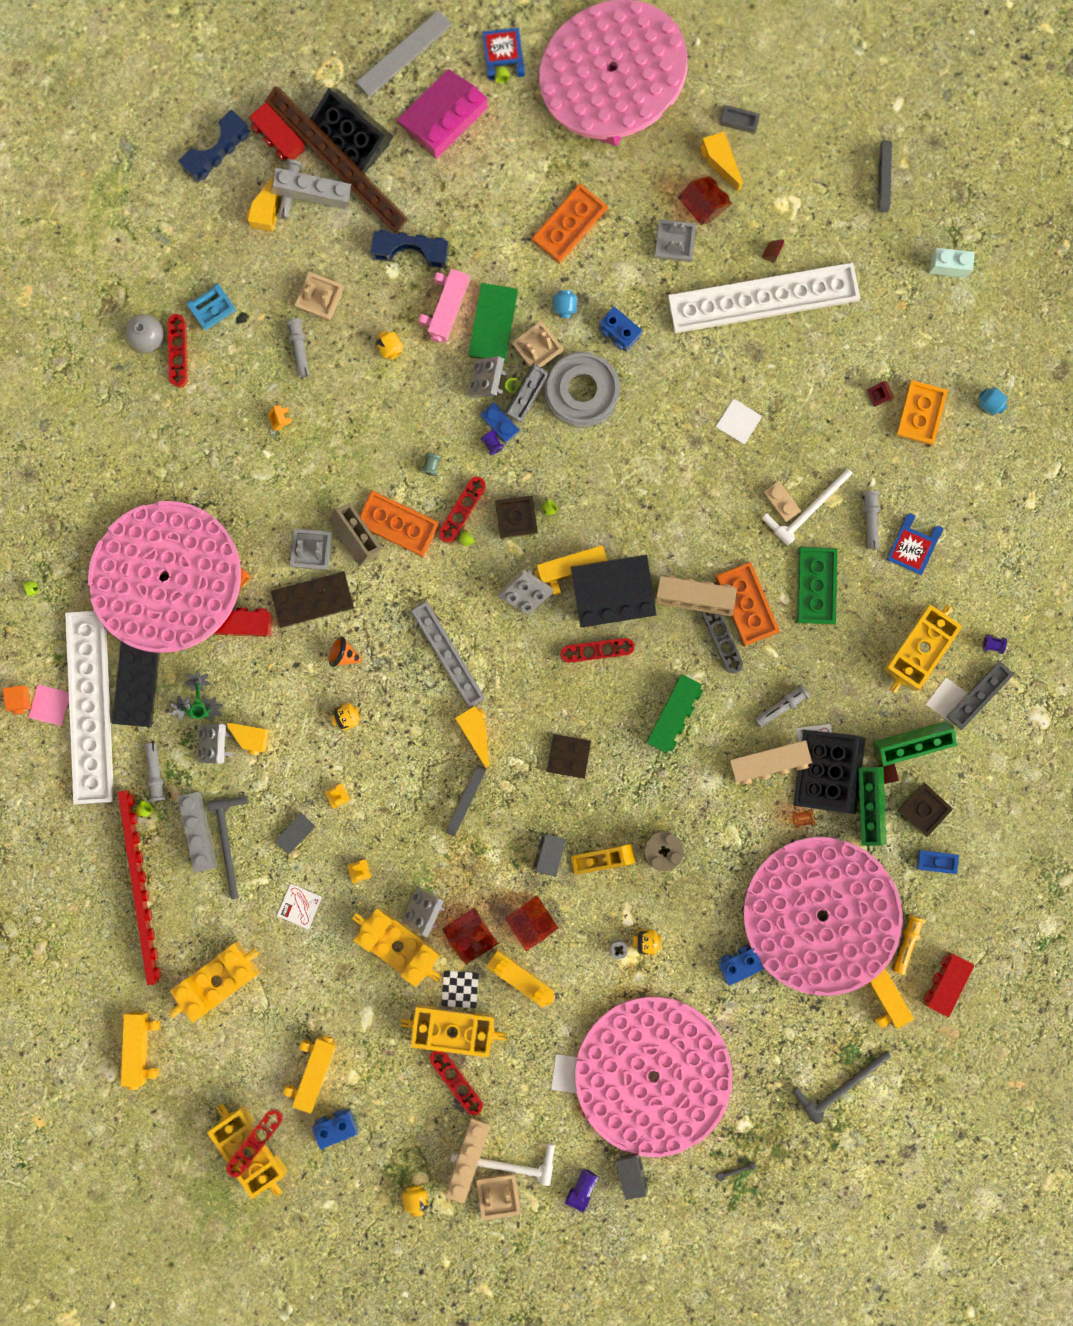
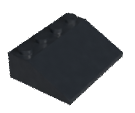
[310,88,394,174]
[571,554,657,628]
[793,729,866,815]

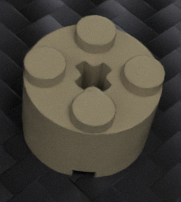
[643,831,684,871]

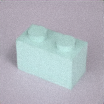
[929,248,974,278]

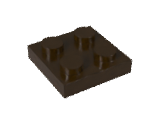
[495,495,538,539]
[547,734,591,779]
[897,782,953,837]

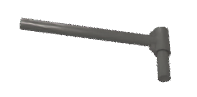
[208,796,249,899]
[792,1051,891,1125]

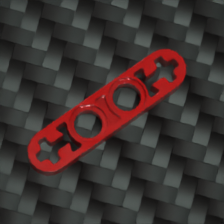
[168,314,188,388]
[439,477,486,543]
[561,638,635,663]
[430,1050,483,1115]
[226,1109,283,1177]

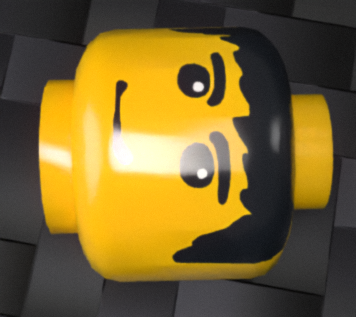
[375,330,403,360]
[331,703,361,731]
[633,929,661,955]
[402,1185,429,1217]

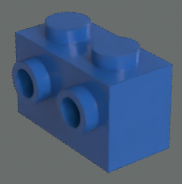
[598,306,643,352]
[717,945,764,986]
[311,1108,359,1150]

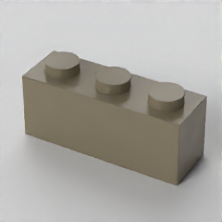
[328,503,382,566]

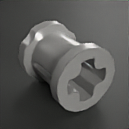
[610,940,628,959]

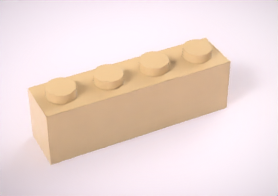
[657,575,737,616]
[730,740,812,785]
[445,1116,490,1204]

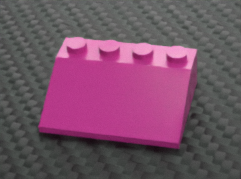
[396,69,488,159]

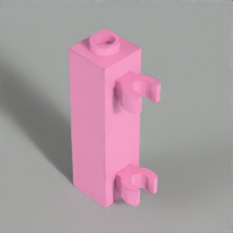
[418,269,470,343]

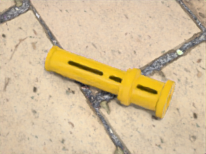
[893,915,926,975]

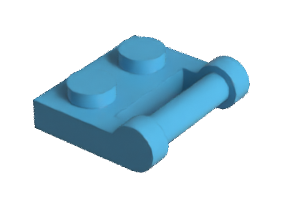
[186,282,236,331]

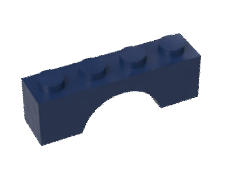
[178,109,250,183]
[371,230,449,269]

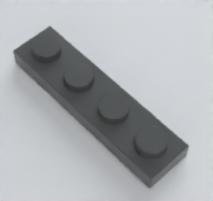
[946,661,1014,730]

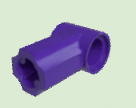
[565,1169,598,1213]

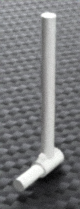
[762,468,852,546]
[450,1143,555,1186]

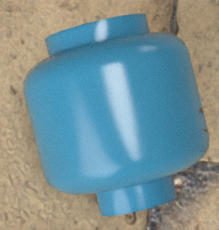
[553,290,577,318]
[978,387,1008,415]

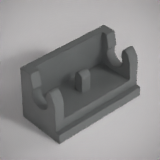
[532,832,566,877]
[616,1153,649,1200]

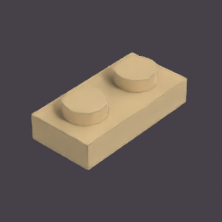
[763,481,801,523]

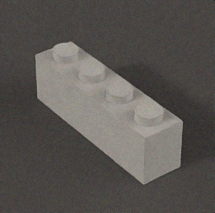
[271,168,351,209]
[178,792,218,873]

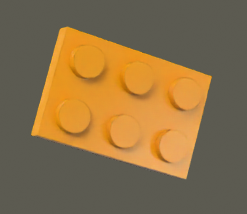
[896,380,948,445]

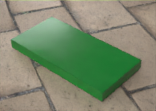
[468,283,518,363]
[797,547,838,625]

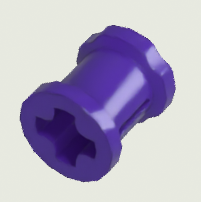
[480,430,504,456]
[982,634,1007,654]

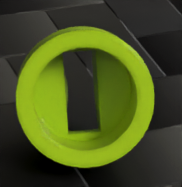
[494,66,510,83]
[505,377,520,393]
[541,499,558,516]
[459,530,475,546]
[23,581,39,597]
[135,801,153,818]

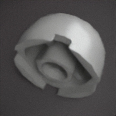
[125,314,165,353]

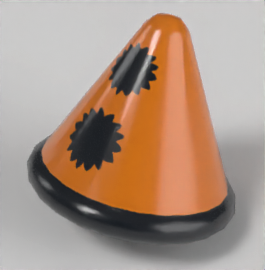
[329,636,362,667]

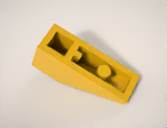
[700,131,743,191]
[246,176,280,232]
[455,706,490,768]
[571,844,636,875]

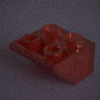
[678,176,733,226]
[505,895,559,952]
[442,908,499,965]

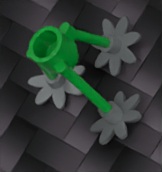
[170,670,223,721]

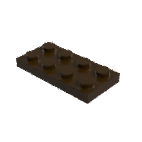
[271,572,355,628]

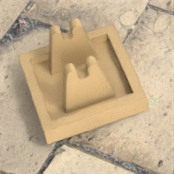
[295,272,345,321]
[512,320,564,368]
[476,1173,521,1221]

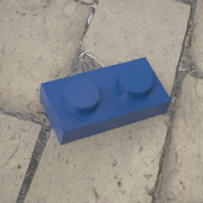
[480,403,520,444]
[917,850,959,874]

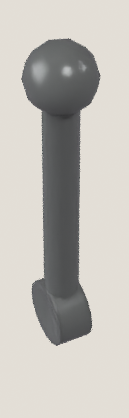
[717,1162,756,1181]

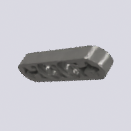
[877,140,892,213]
[702,612,743,674]
[446,765,487,837]

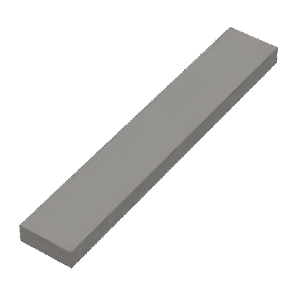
[356,10,451,98]
[410,601,486,709]

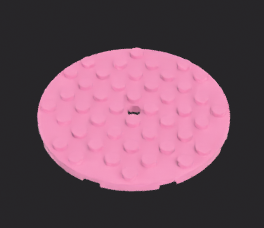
[539,0,688,139]
[88,501,241,653]
[744,837,902,996]
[575,996,732,1157]

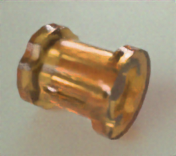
[792,809,815,829]

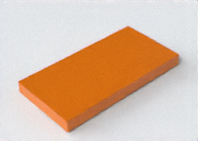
[531,183,608,264]
[359,490,440,557]
[715,562,780,646]

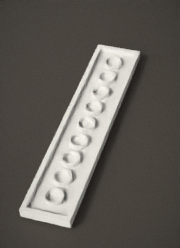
[668,263,860,333]
[65,611,114,804]

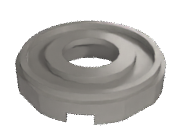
[545,352,620,428]

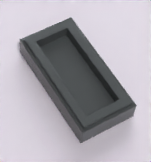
[719,105,760,134]
[275,813,316,855]

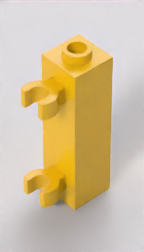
[534,545,608,596]
[486,949,556,1008]
[868,969,914,1029]
[121,1012,161,1090]
[283,1035,337,1114]

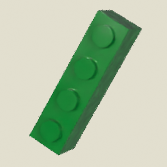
[646,674,703,754]
[872,721,957,766]
[859,767,887,846]

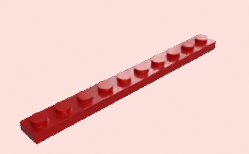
[118,790,161,985]

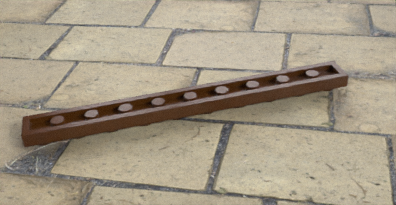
[265,86,408,233]

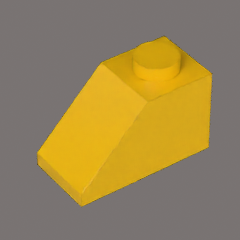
[227,723,269,756]

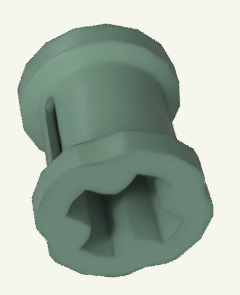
[421,453,442,476]

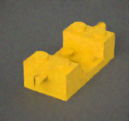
[883,604,963,694]
[352,907,441,987]
[168,941,260,1023]
[400,1004,506,1058]
[207,1103,288,1199]

